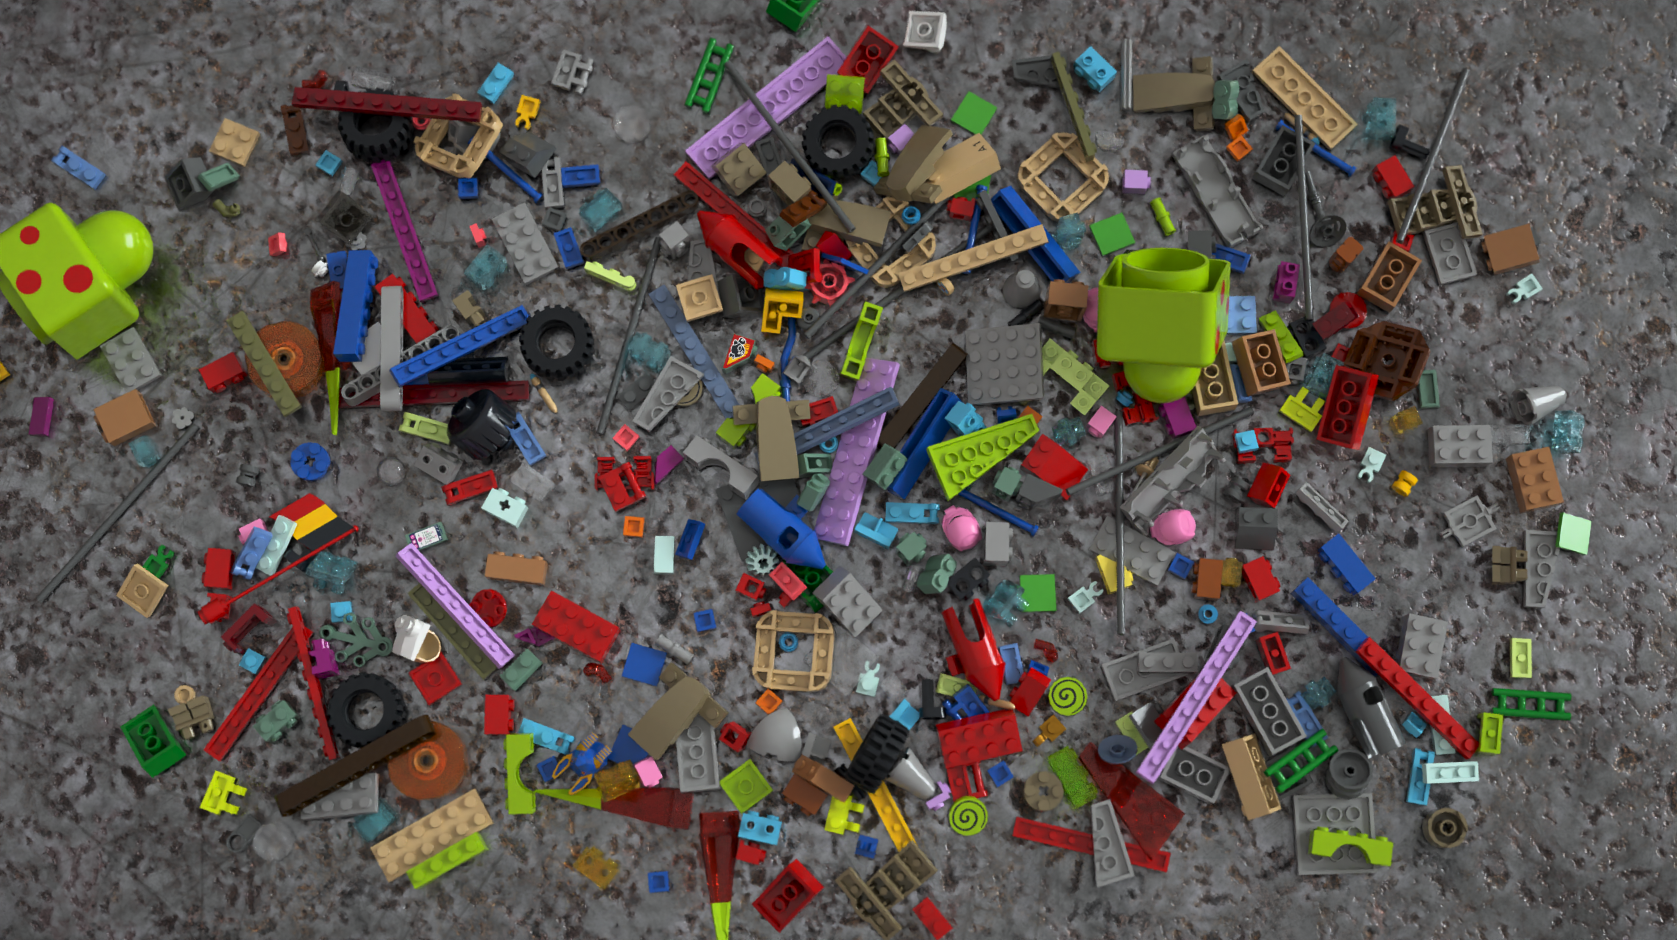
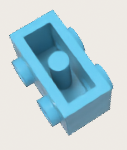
[1073,46,1117,93]
[945,401,987,437]
[738,810,782,845]

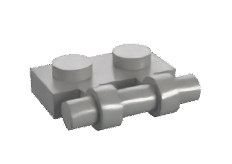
[551,49,594,95]

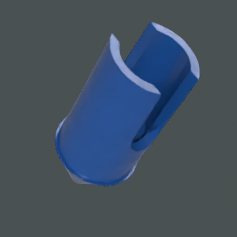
[736,488,826,569]

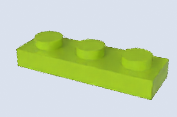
[1259,310,1303,364]

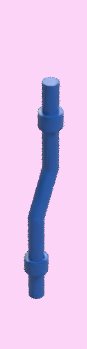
[780,317,796,401]

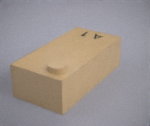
[924,133,1001,204]
[1192,341,1238,416]
[1222,734,1282,820]

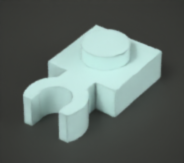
[1506,274,1543,304]
[1357,447,1386,483]
[1068,581,1104,614]
[856,661,880,697]

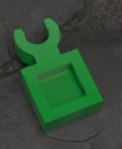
[142,545,174,579]

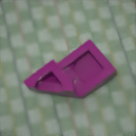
[654,445,684,484]
[514,627,555,647]

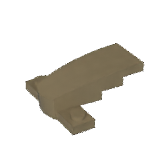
[1133,56,1215,131]
[848,60,943,154]
[873,125,953,204]
[1388,165,1483,239]
[801,195,891,253]
[732,396,811,481]
[628,662,729,760]
[834,840,938,940]

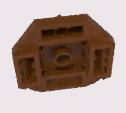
[1344,321,1431,401]

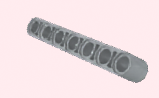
[380,286,403,412]
[341,325,460,406]

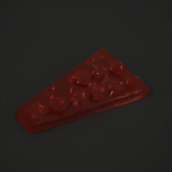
[1078,741,1185,861]

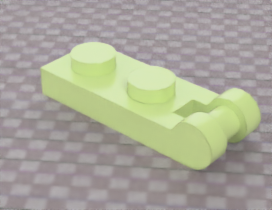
[584,261,636,292]
[398,412,451,445]

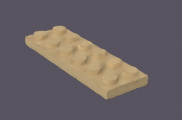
[1252,46,1358,150]
[370,788,494,882]

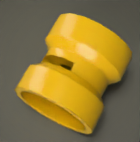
[1391,470,1418,497]

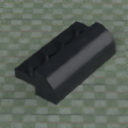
[427,356,509,386]

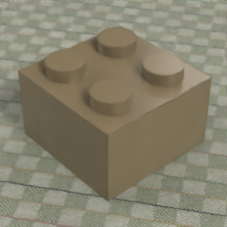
[711,143,767,196]
[768,161,811,206]

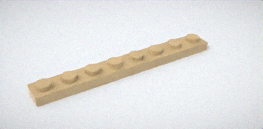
[898,224,1049,292]

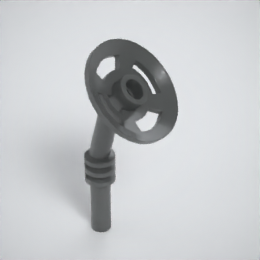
[1305,171,1346,247]

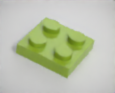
[825,74,865,114]
[719,759,773,814]

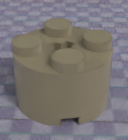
[1022,771,1064,812]
[1422,808,1468,848]

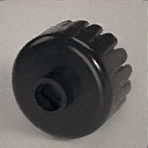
[447,389,516,460]

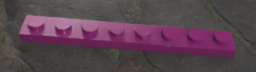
[371,159,438,302]

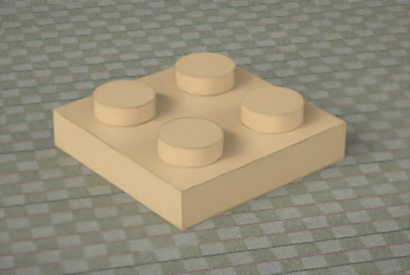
[209,118,260,167]
[676,274,723,322]
[116,563,168,618]

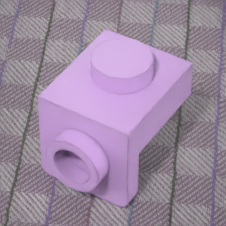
[925,781,951,811]

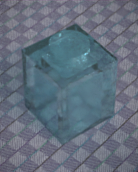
[128,435,161,467]

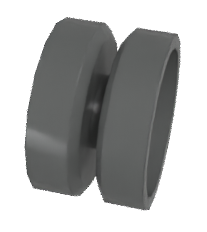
[1325,749,1373,800]

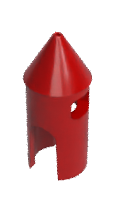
[697,211,783,289]
[941,598,1006,701]

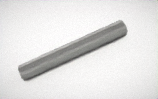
[1121,39,1132,111]

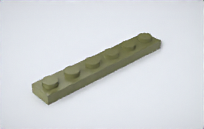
[1050,52,1097,162]
[226,311,302,417]
[407,583,498,680]

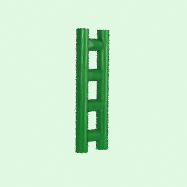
[684,37,734,114]
[1491,688,1572,721]
[1264,729,1338,794]

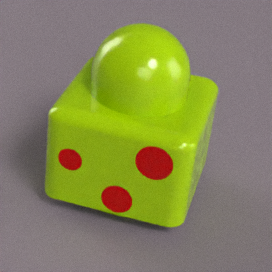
[0,203,154,360]
[1097,248,1231,403]

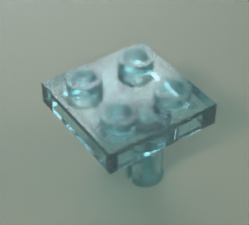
[306,551,357,594]
[983,580,1029,627]

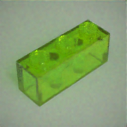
[1046,745,1098,810]

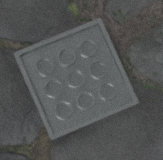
[715,473,812,561]

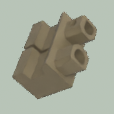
[452,290,486,327]
[1492,546,1528,585]
[168,695,215,740]

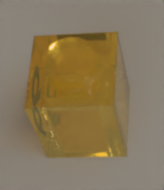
[1392,406,1423,434]
[1221,558,1243,588]

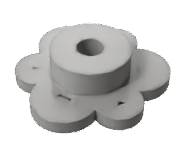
[345,230,367,250]
[172,407,194,429]

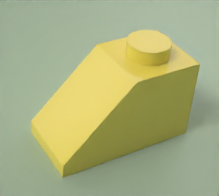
[1095,555,1133,595]

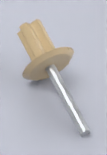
[1129,456,1159,497]

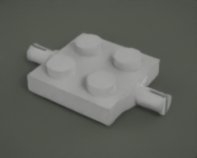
[1439,495,1500,547]

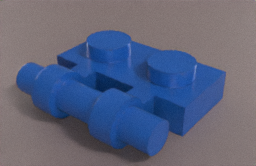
[942,684,989,720]

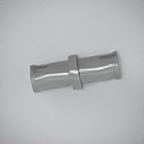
[655,634,694,665]

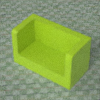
[1475,712,1503,755]

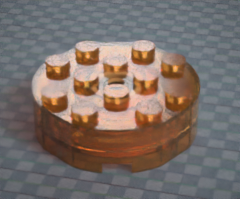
[245,321,326,398]
[387,721,468,801]

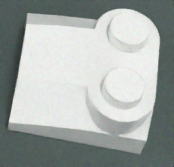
[903,11,947,53]
[392,615,431,661]

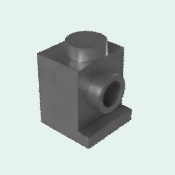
[1286,357,1308,385]

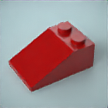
[837,25,899,93]
[1019,434,1088,501]
[752,859,824,933]

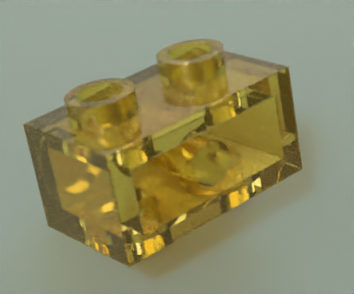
[594,759,640,802]
[573,846,620,890]

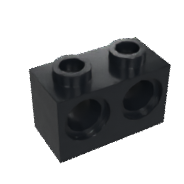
[1287,316,1327,359]
[947,557,990,602]

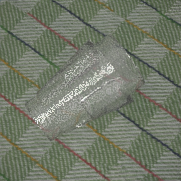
[340,166,360,196]
[902,564,924,594]

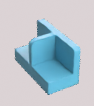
[854,512,898,550]
[890,699,919,730]

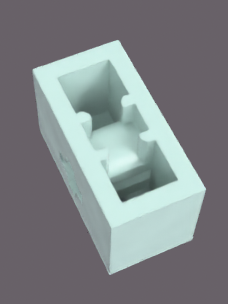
[481,488,529,529]

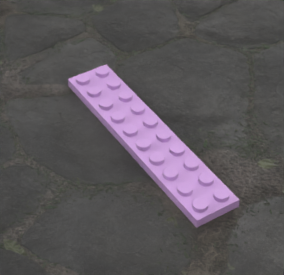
[685,36,846,180]
[814,358,900,546]

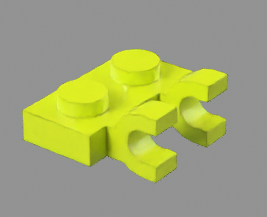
[1279,387,1325,432]
[200,770,247,815]
[824,795,865,835]

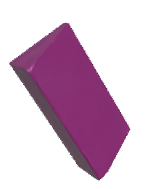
[28,397,54,437]

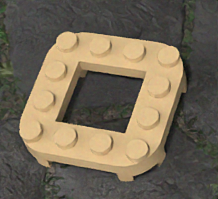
[414,94,503,178]
[1017,132,1109,224]
[845,197,936,288]
[752,610,835,692]

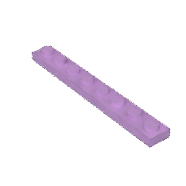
[396,543,515,669]

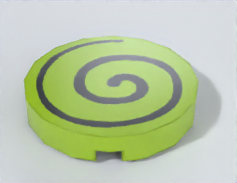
[1048,677,1087,716]
[948,796,988,835]

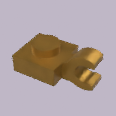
[1032,714,1066,747]

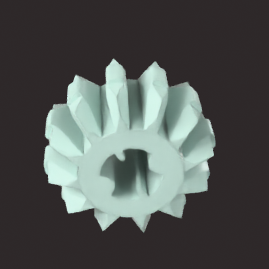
[745,544,779,577]

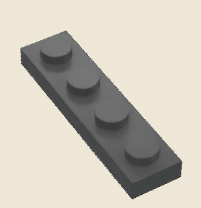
[976,190,1018,263]

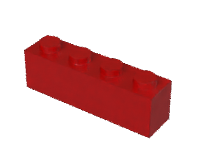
[374,273,439,344]

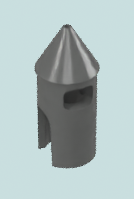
[1336,657,1406,759]

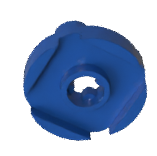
[290,442,330,481]

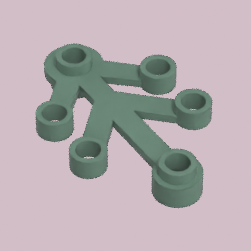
[319,613,393,667]

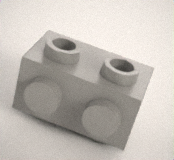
[659,221,690,259]
[414,442,463,485]

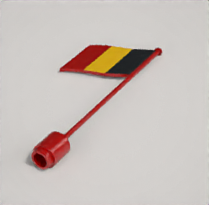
[197,493,359,625]

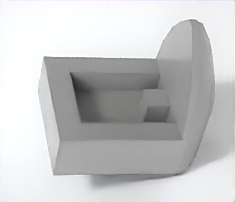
[783,355,811,384]

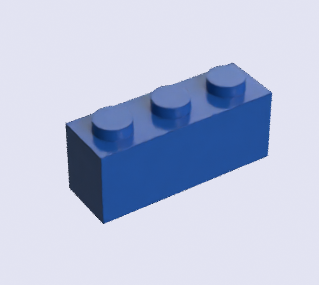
[1318,534,1375,595]

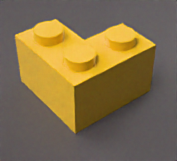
[761,288,803,334]

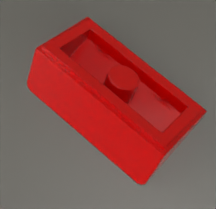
[816,231,853,263]

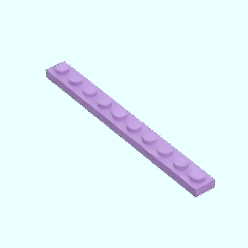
[1136,611,1257,784]

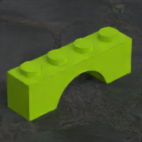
[839,301,883,381]
[716,373,781,450]
[503,733,536,814]
[1308,827,1393,866]
[406,832,489,889]

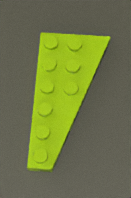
[926,414,1039,501]

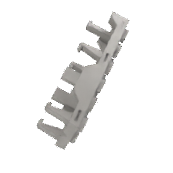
[1172,134,1264,248]
[1119,426,1226,536]

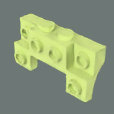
[1042,338,1109,415]

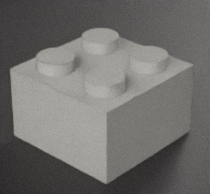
[983,522,1013,567]

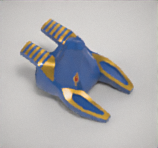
[552,732,613,795]

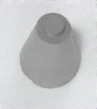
[1003,270,1041,309]
[1510,386,1567,426]
[885,747,937,800]

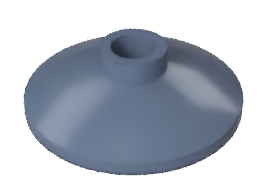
[1098,735,1137,764]

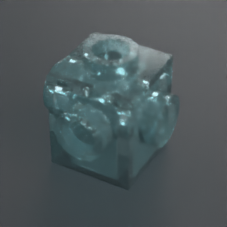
[1052,417,1086,446]
[1300,676,1337,710]

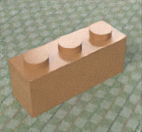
[485,551,548,586]

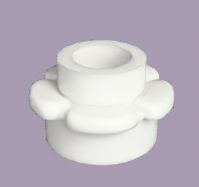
[311,260,329,278]

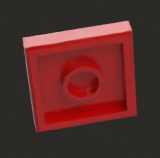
[408,652,462,706]

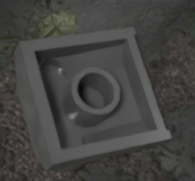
[1265,747,1313,801]

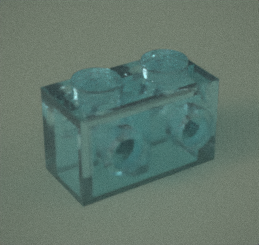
[1366,97,1396,140]
[1055,212,1086,250]
[464,244,507,291]
[627,332,671,371]
[1304,353,1344,400]
[1552,410,1585,454]

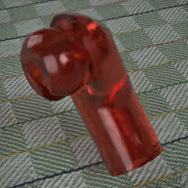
[302,70,328,89]
[1034,639,1058,663]
[583,663,612,684]

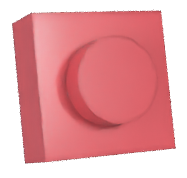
[470,223,487,248]
[268,232,287,257]
[612,424,640,452]

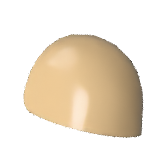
[414,630,441,663]

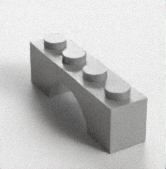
[683,435,760,500]

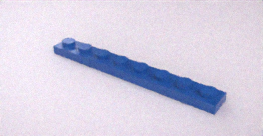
[389,305,529,387]

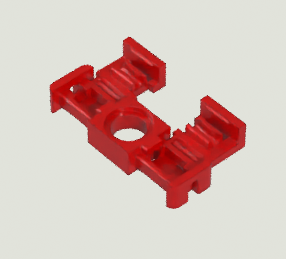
[1111,371,1159,426]
[1232,427,1294,464]
[595,456,655,491]

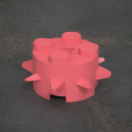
[805,259,855,306]

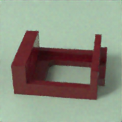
[1312,301,1360,339]
[221,603,277,654]

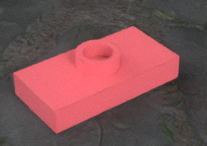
[769,561,807,601]

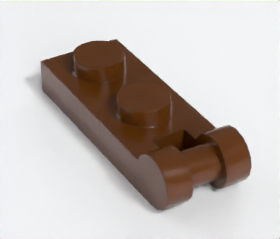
[280,105,310,156]
[779,190,827,227]

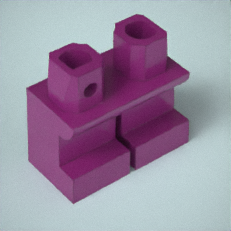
[1272,261,1300,304]
[309,639,340,679]

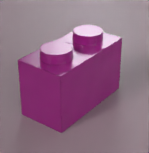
[1158,396,1196,439]

